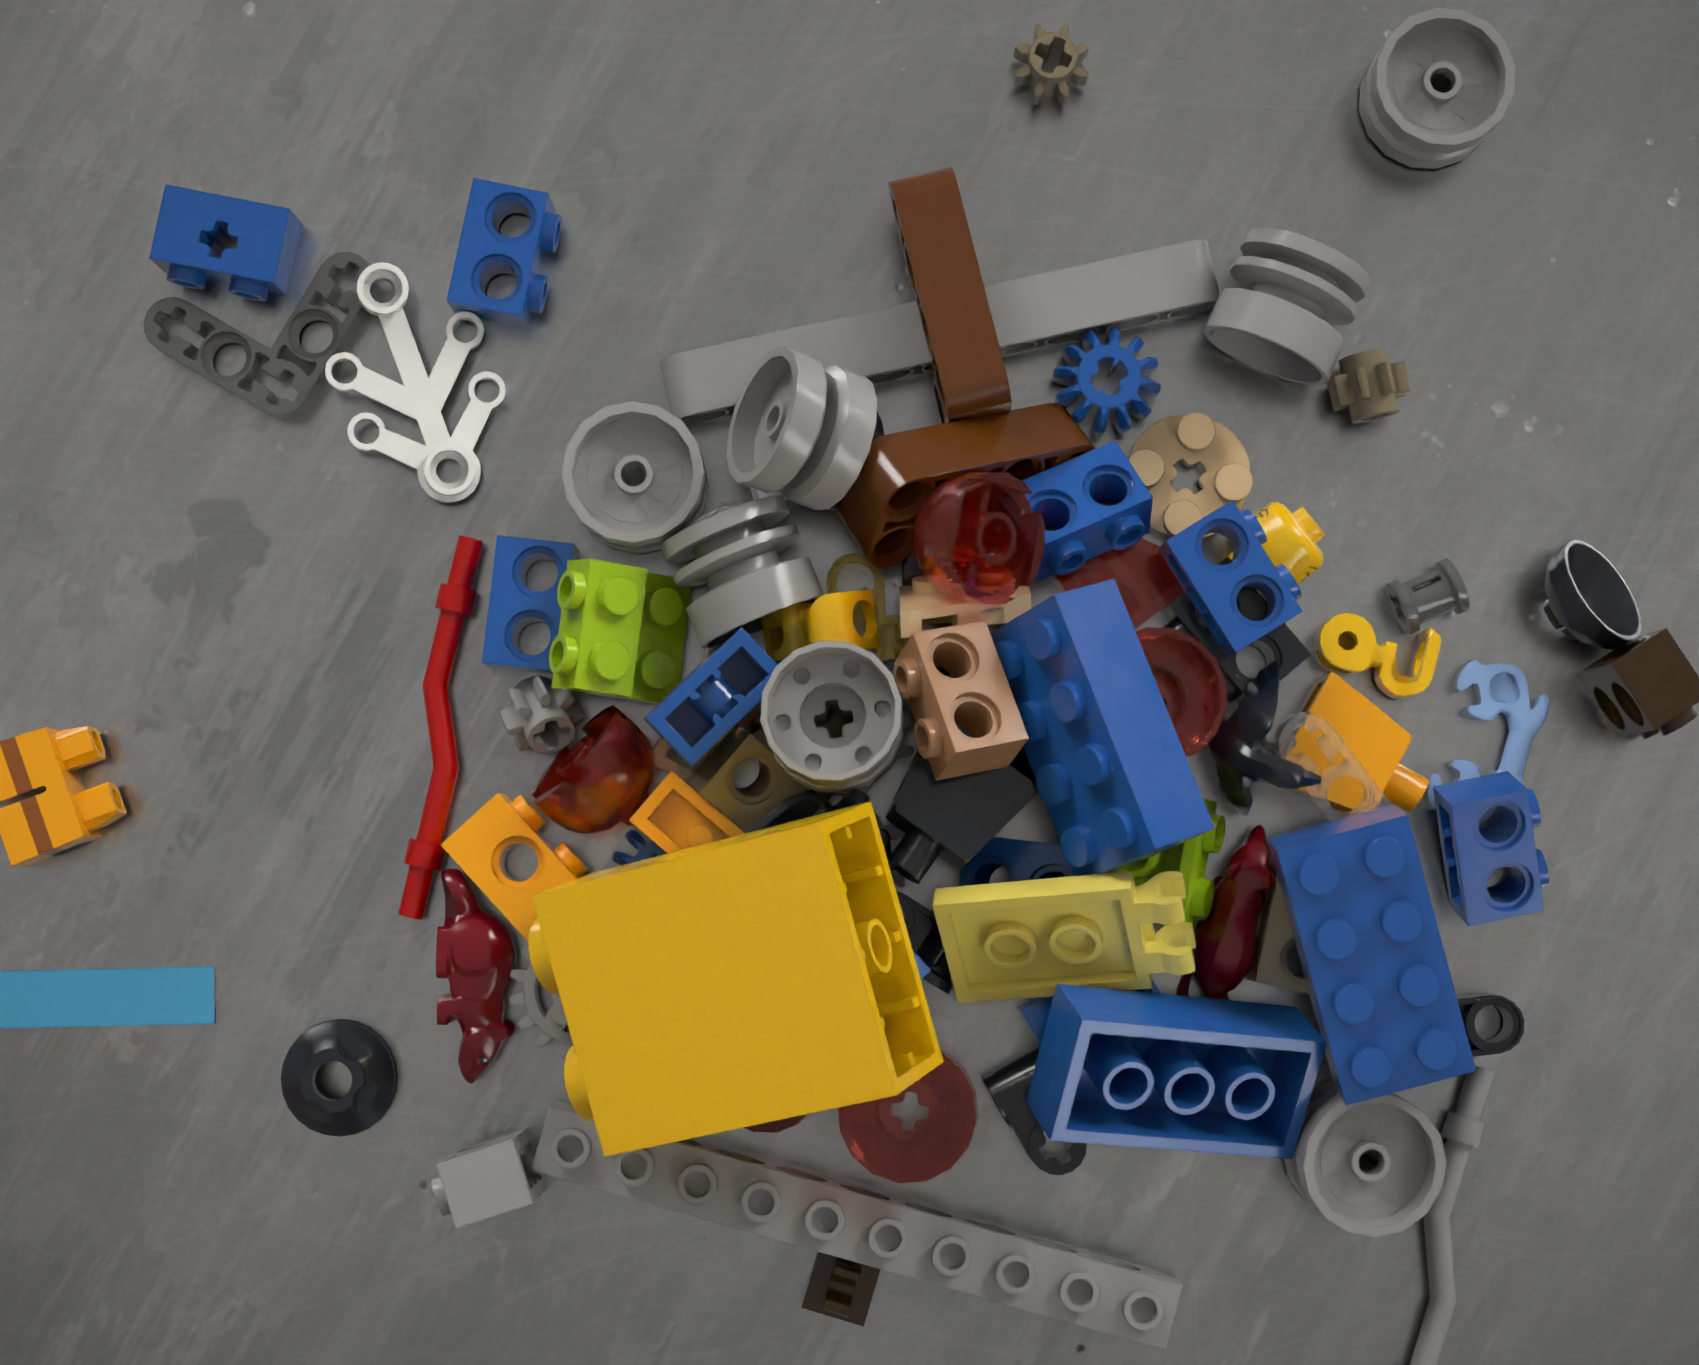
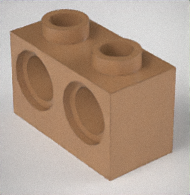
[893,620,1029,781]

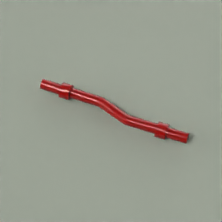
[398,535,483,920]

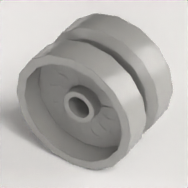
[1359,8,1516,169]
[726,346,878,510]
[561,401,709,554]
[1284,1081,1447,1238]

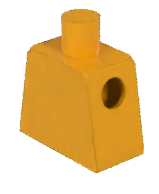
[1267,672,1429,815]

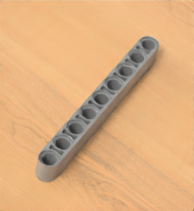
[660,240,1220,425]

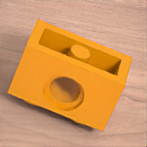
[441,792,589,941]

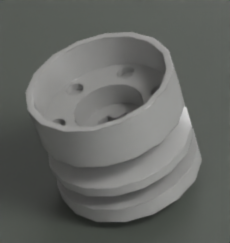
[1203,227,1371,385]
[660,495,825,649]
[760,641,904,795]

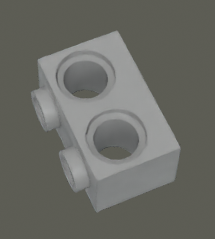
[431,1127,548,1229]

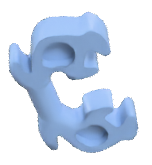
[1423,659,1549,824]

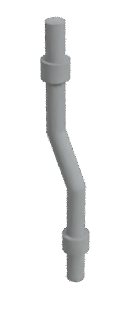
[1410,1066,1495,1365]

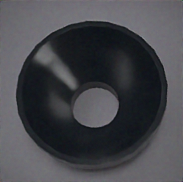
[1542,540,1641,650]
[281,1018,400,1137]

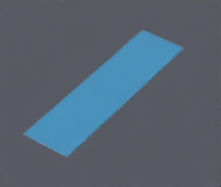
[0,966,215,1029]

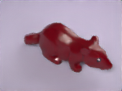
[1176,825,1275,1000]
[436,869,517,1083]

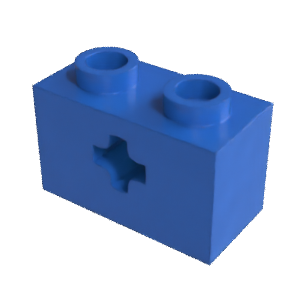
[149,184,303,301]
[643,627,778,766]

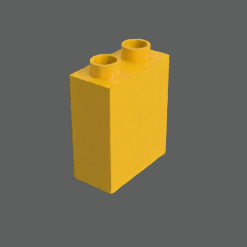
[528,801,944,1157]

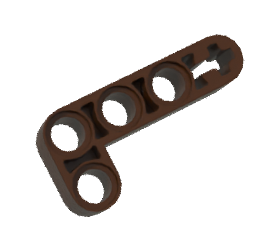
[888,167,1012,424]
[839,403,1096,568]

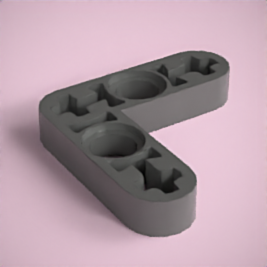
[144,252,379,421]

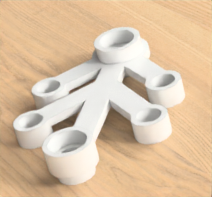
[325,262,506,503]

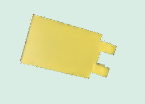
[932,871,1196,1004]

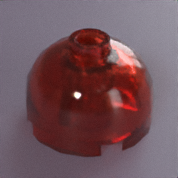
[914,472,1045,604]
[531,705,655,835]

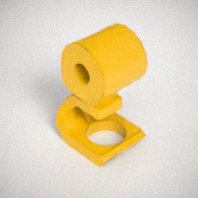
[761,590,880,661]
[1313,613,1441,700]

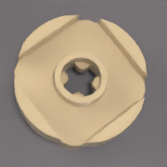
[1128,412,1253,540]

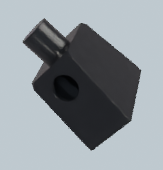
[885,728,1038,884]

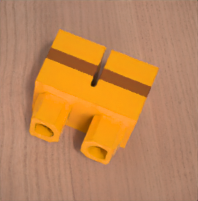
[0,726,126,867]

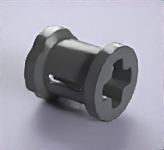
[1386,558,1470,634]

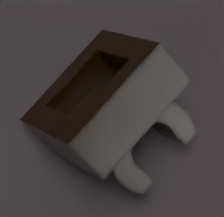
[802,1252,880,1327]

